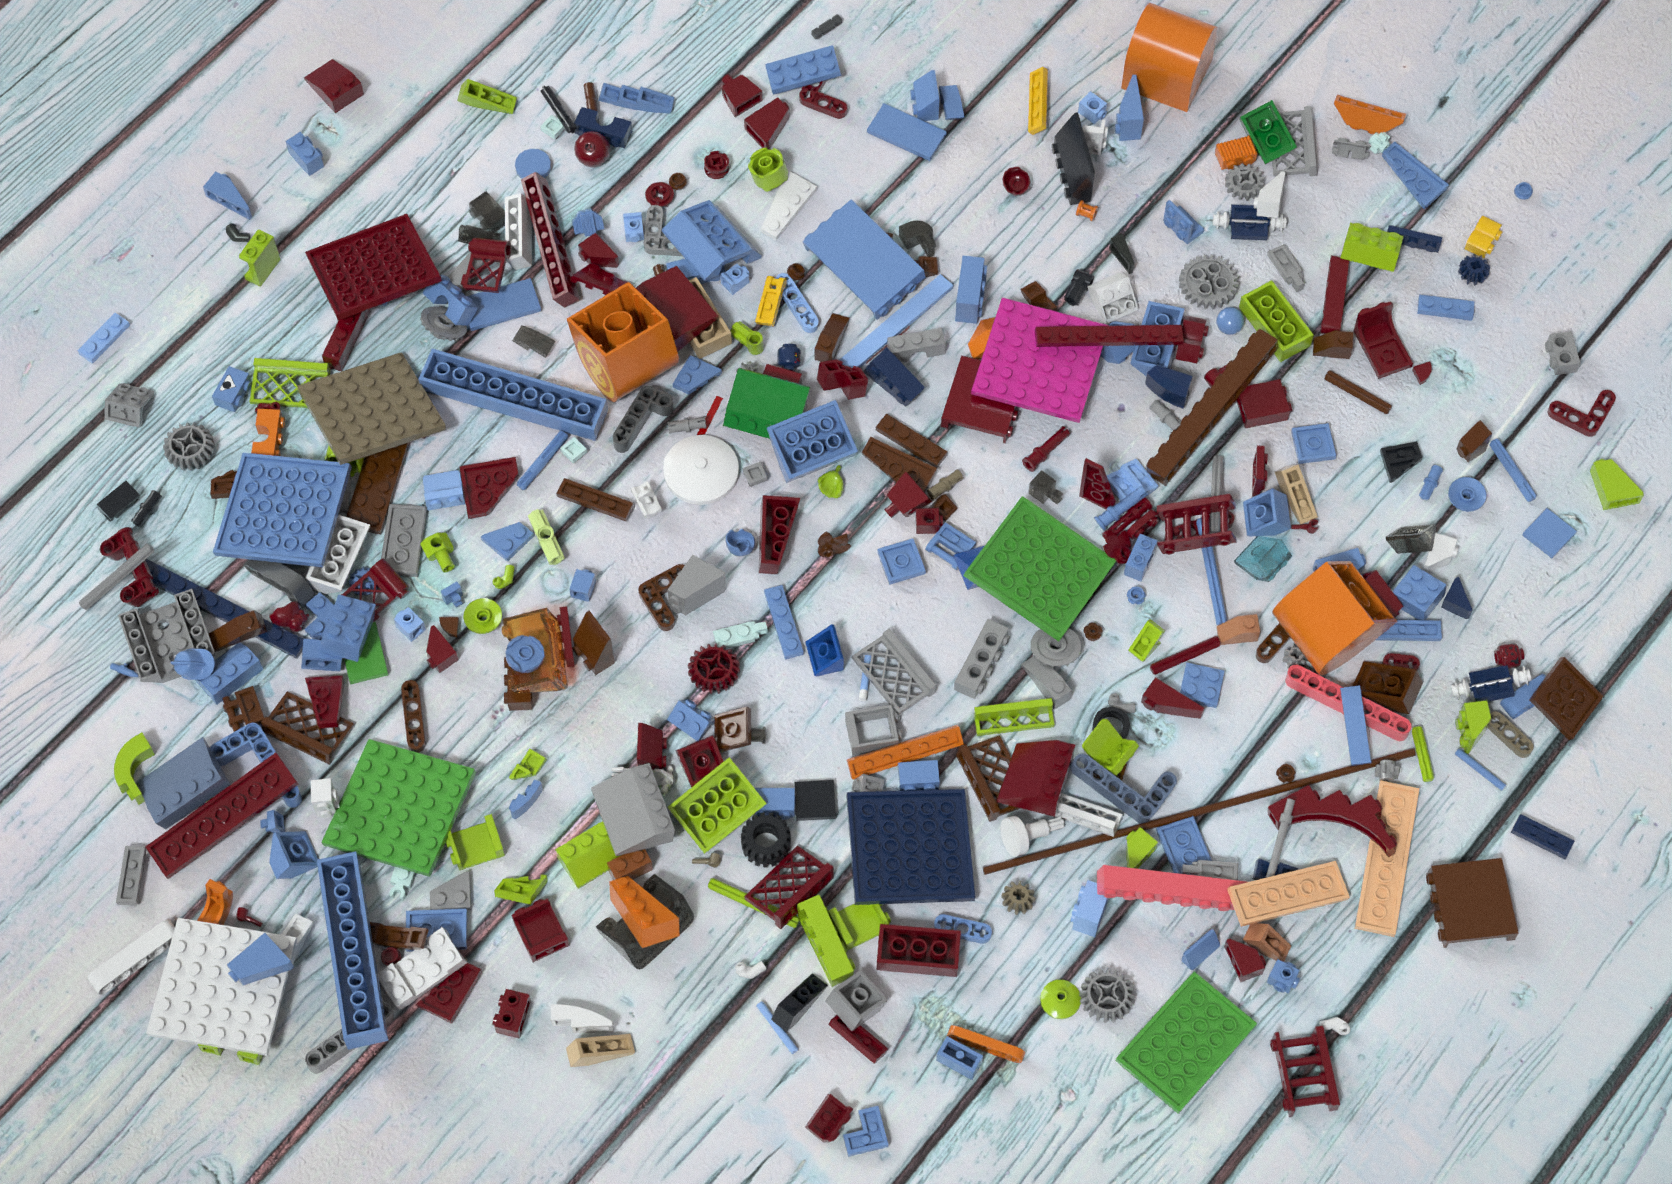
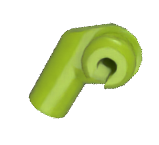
[492,565,515,589]

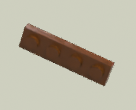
[875,414,948,468]
[556,478,634,522]

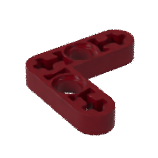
[799,80,847,119]
[1547,390,1616,437]

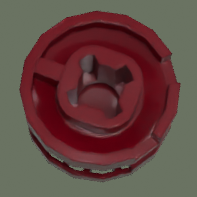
[704,151,729,179]

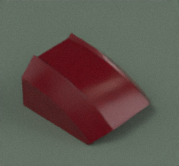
[675,736,724,787]

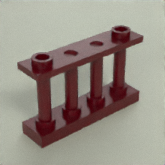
[1157,494,1237,555]
[1270,1026,1340,1117]

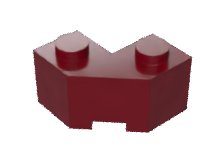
[1175,315,1209,364]
[817,359,868,400]

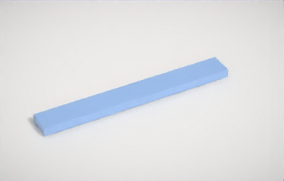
[840,274,953,368]

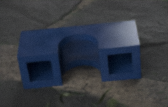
[574,107,633,149]

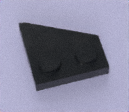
[1380,441,1422,483]

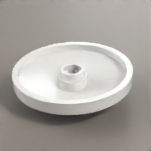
[663,435,739,505]

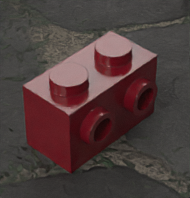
[492,989,531,1039]

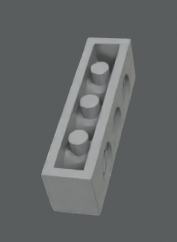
[954,619,1010,699]

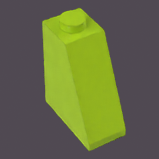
[1590,459,1644,510]

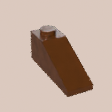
[814,313,850,362]
[208,610,267,652]

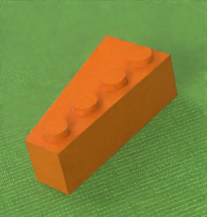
[609,876,680,948]

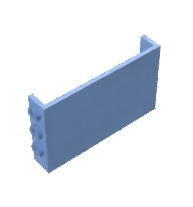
[803,199,926,320]

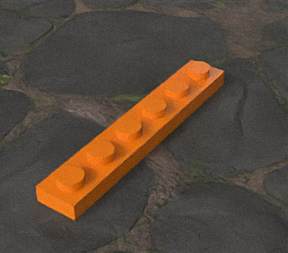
[846,725,964,780]

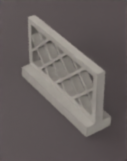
[1272,106,1317,177]
[852,629,936,715]

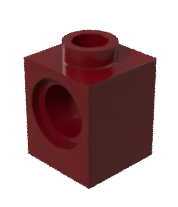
[915,508,943,534]

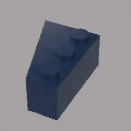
[863,347,925,407]

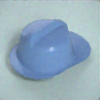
[171,649,215,680]

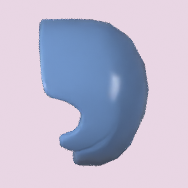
[1216,307,1244,335]
[726,529,755,556]

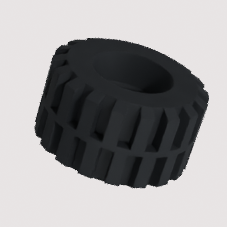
[741,812,791,868]

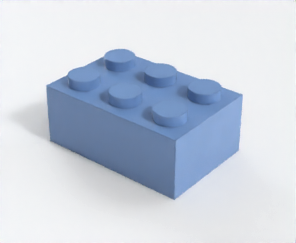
[955,255,987,324]
[320,594,376,662]

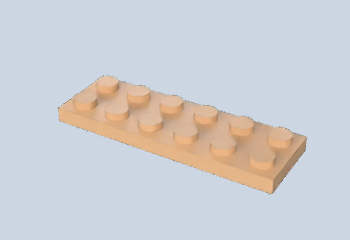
[1227,861,1350,927]

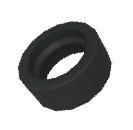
[1092,707,1130,739]

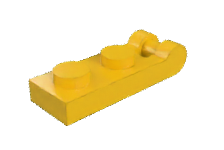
[755,276,787,327]

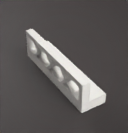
[1055,793,1122,837]

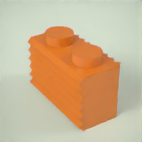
[1215,136,1257,170]

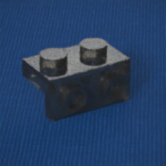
[458,225,501,244]

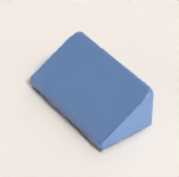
[1182,929,1220,970]

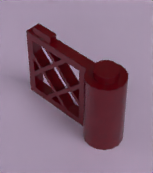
[461,238,511,293]
[341,558,409,622]

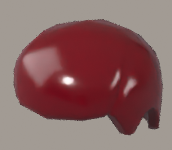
[1002,167,1031,196]

